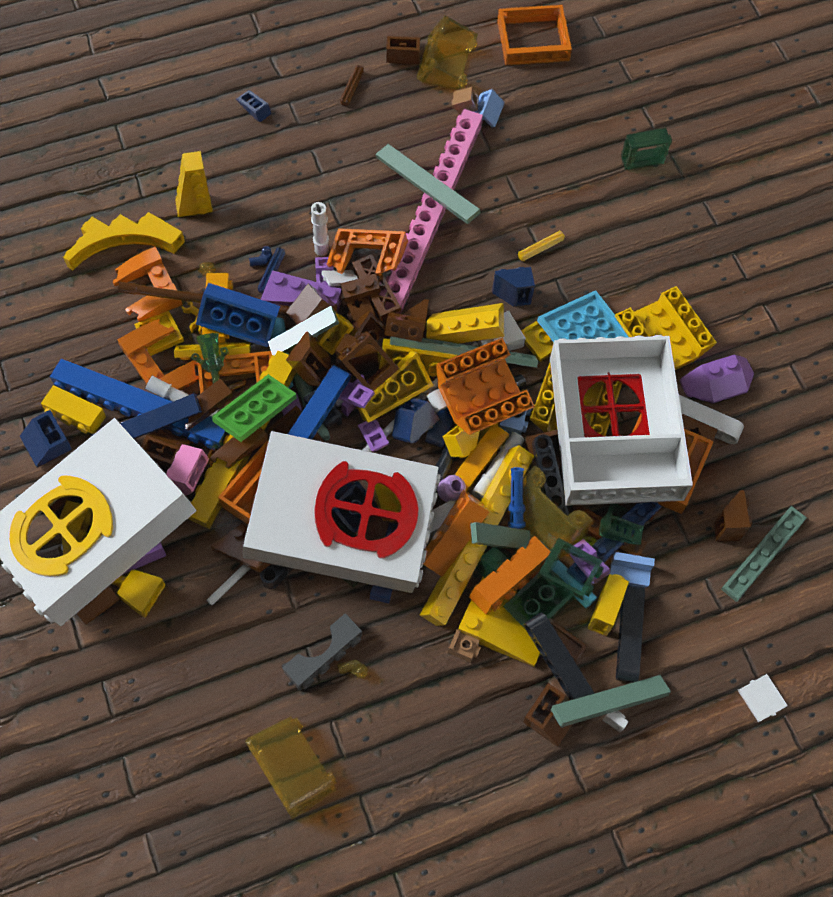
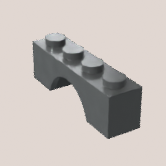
[282,613,362,691]

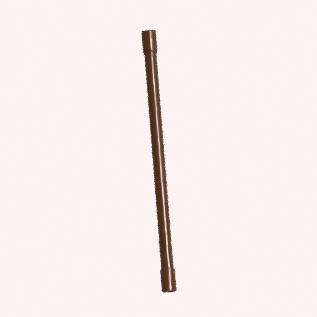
[118,281,290,315]

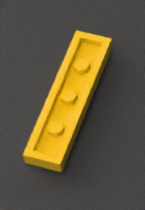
[174,342,251,360]

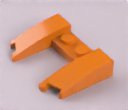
[326,228,408,276]
[113,247,183,322]
[117,319,199,396]
[197,351,272,394]

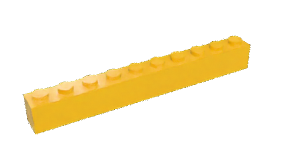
[188,350,297,529]
[420,445,534,626]

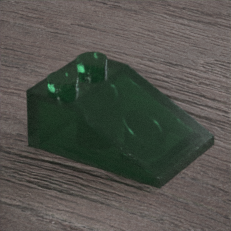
[503,565,576,629]

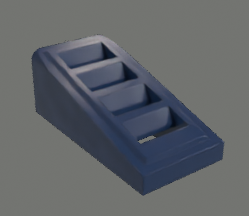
[236,90,272,122]

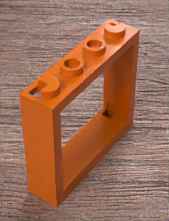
[497,5,572,65]

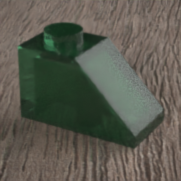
[475,547,513,578]

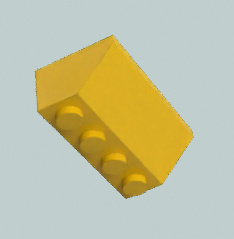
[427,303,504,343]

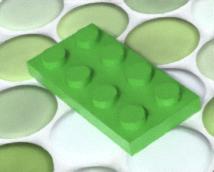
[212,374,296,442]

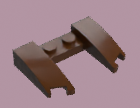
[185,378,268,469]

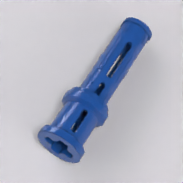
[508,467,526,529]

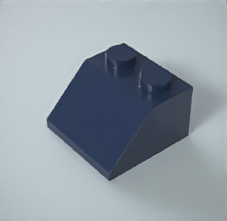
[331,481,379,535]

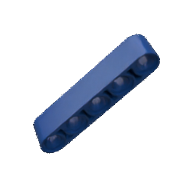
[288,365,351,440]

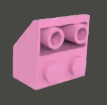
[166,444,209,496]

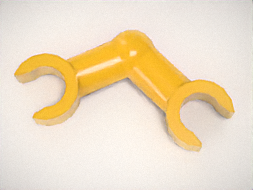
[181,301,202,334]

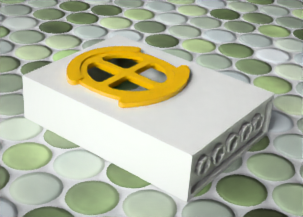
[0,418,197,626]

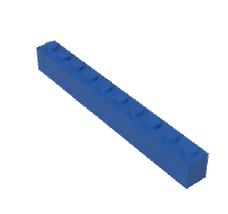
[50,359,230,450]

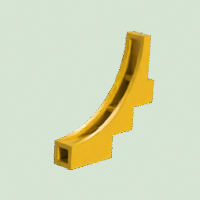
[63,212,185,270]

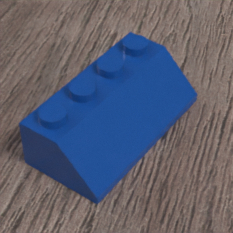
[196,283,280,347]

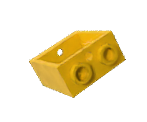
[588,574,629,637]

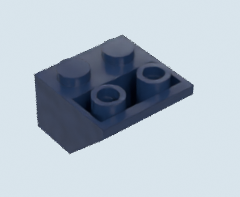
[492,267,535,307]
[392,398,440,443]
[20,410,72,468]

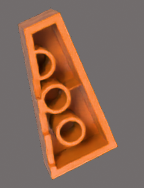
[423,489,489,577]
[469,536,552,615]

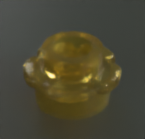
[198,262,216,277]

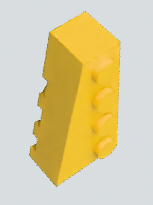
[175,151,213,217]
[356,351,434,423]

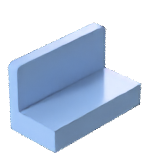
[474,89,504,128]
[610,552,655,587]

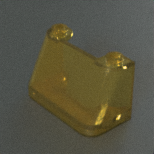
[417,15,478,90]
[507,466,593,558]
[245,716,337,820]

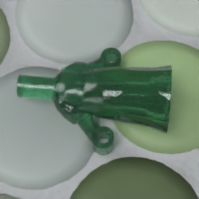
[191,333,229,384]

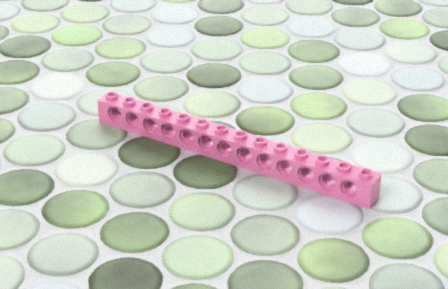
[379,109,483,314]

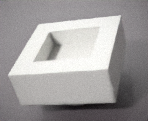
[603,711,629,732]

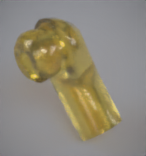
[337,660,368,678]

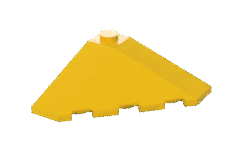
[458,564,540,667]

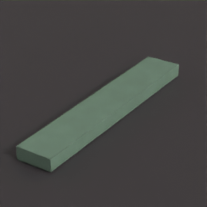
[721,506,807,602]
[551,675,671,727]

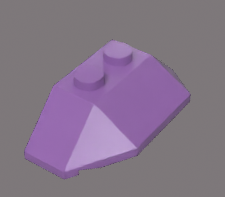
[679,355,754,403]

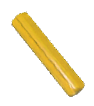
[518,231,565,261]

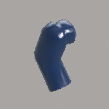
[249,246,273,267]

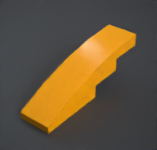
[455,424,509,492]

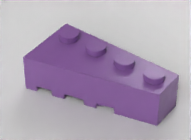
[261,270,342,313]

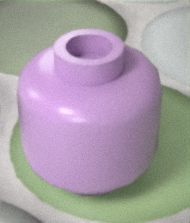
[437,475,466,502]

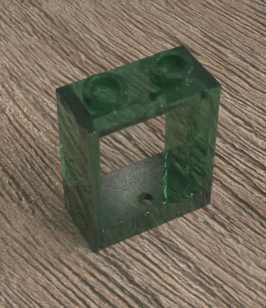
[620,128,672,170]
[539,538,604,600]

